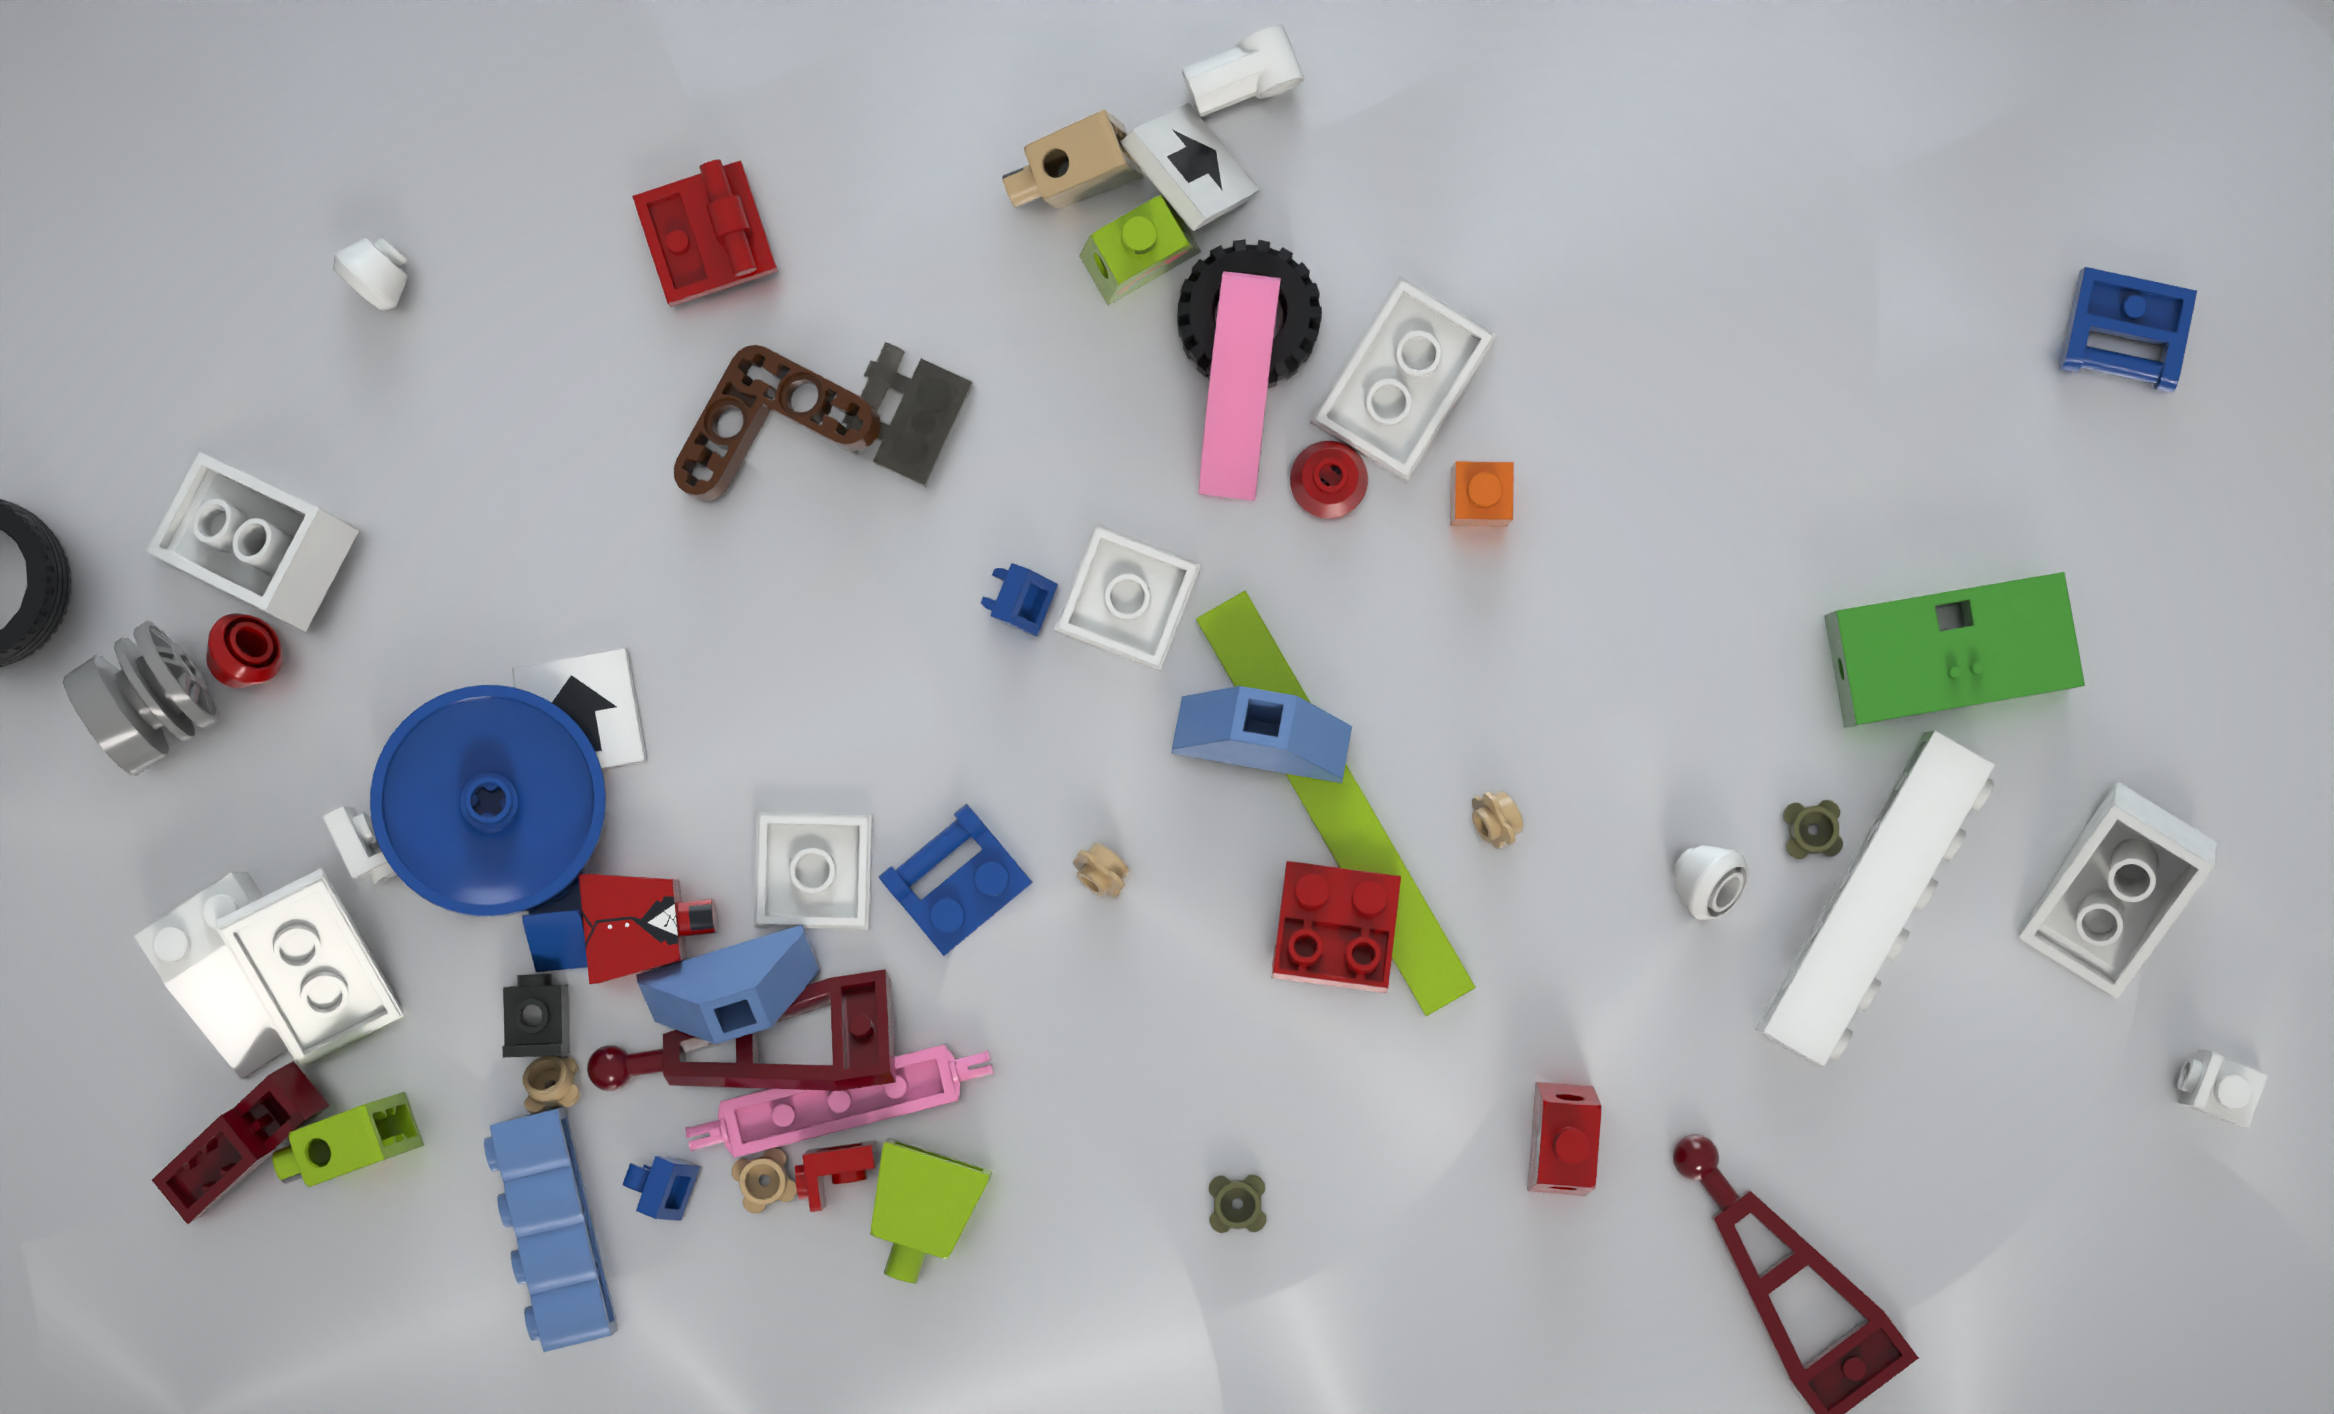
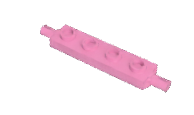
[685,1044,994,1158]

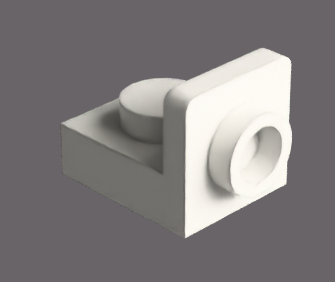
[322,806,396,884]
[2177,1049,2269,1129]

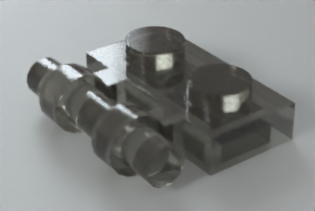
[837,342,974,487]

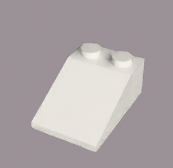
[146,451,359,632]
[2018,782,2217,999]
[133,872,288,1079]

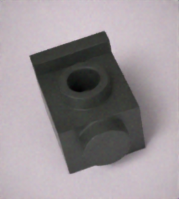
[502,974,570,1058]

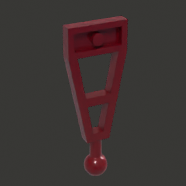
[587,969,896,1091]
[1673,1134,1919,1414]

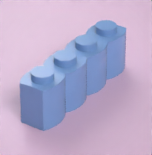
[484,1107,618,1352]

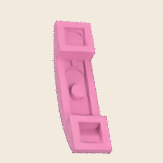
[1198,271,1281,501]

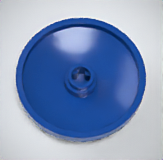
[370,685,606,918]

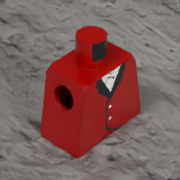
[579,874,717,984]
[1527,1082,1601,1196]

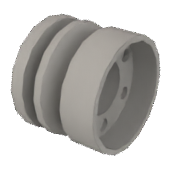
[63,621,219,776]

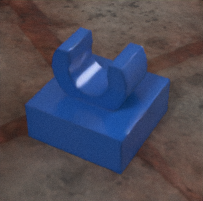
[981,563,1058,637]
[622,1156,701,1221]

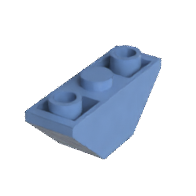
[1171,686,1352,783]
[636,925,820,1044]

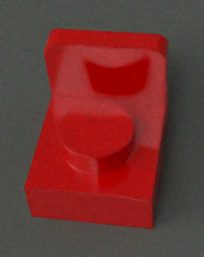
[795,1140,879,1212]

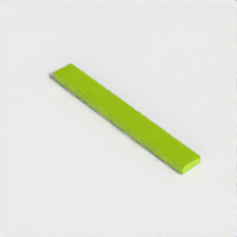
[1196,590,1476,1016]

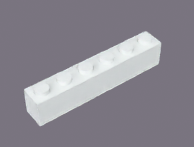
[1755,730,1995,1067]

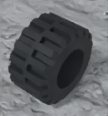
[1177,239,1322,389]

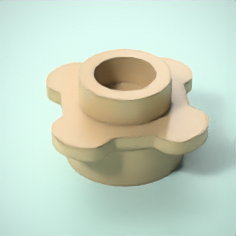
[1472,791,1523,849]
[1073,843,1129,898]
[522,1056,580,1114]
[732,1147,797,1213]

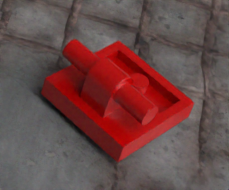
[632,159,779,307]
[1271,861,1401,993]

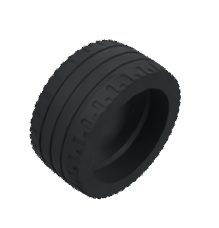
[0,499,72,667]

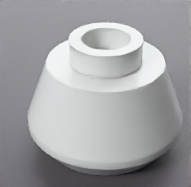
[333,237,409,311]
[1673,845,1749,920]

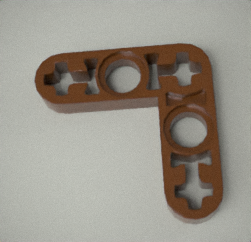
[673,345,881,501]

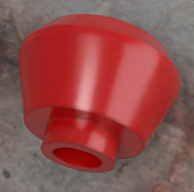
[1290,441,1368,519]
[206,613,283,689]

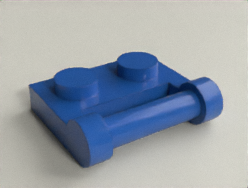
[2059,267,2197,393]
[878,803,1033,956]

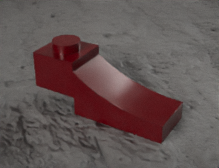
[152,1061,330,1225]

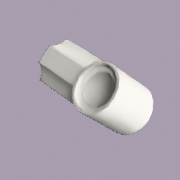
[1182,25,1305,117]

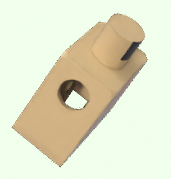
[1002,109,1144,209]

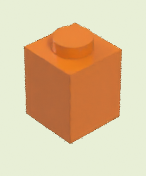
[1450,461,1514,526]

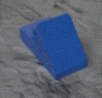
[522,867,587,972]

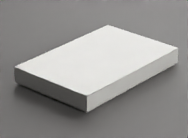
[1310,276,1497,482]
[216,868,404,1068]

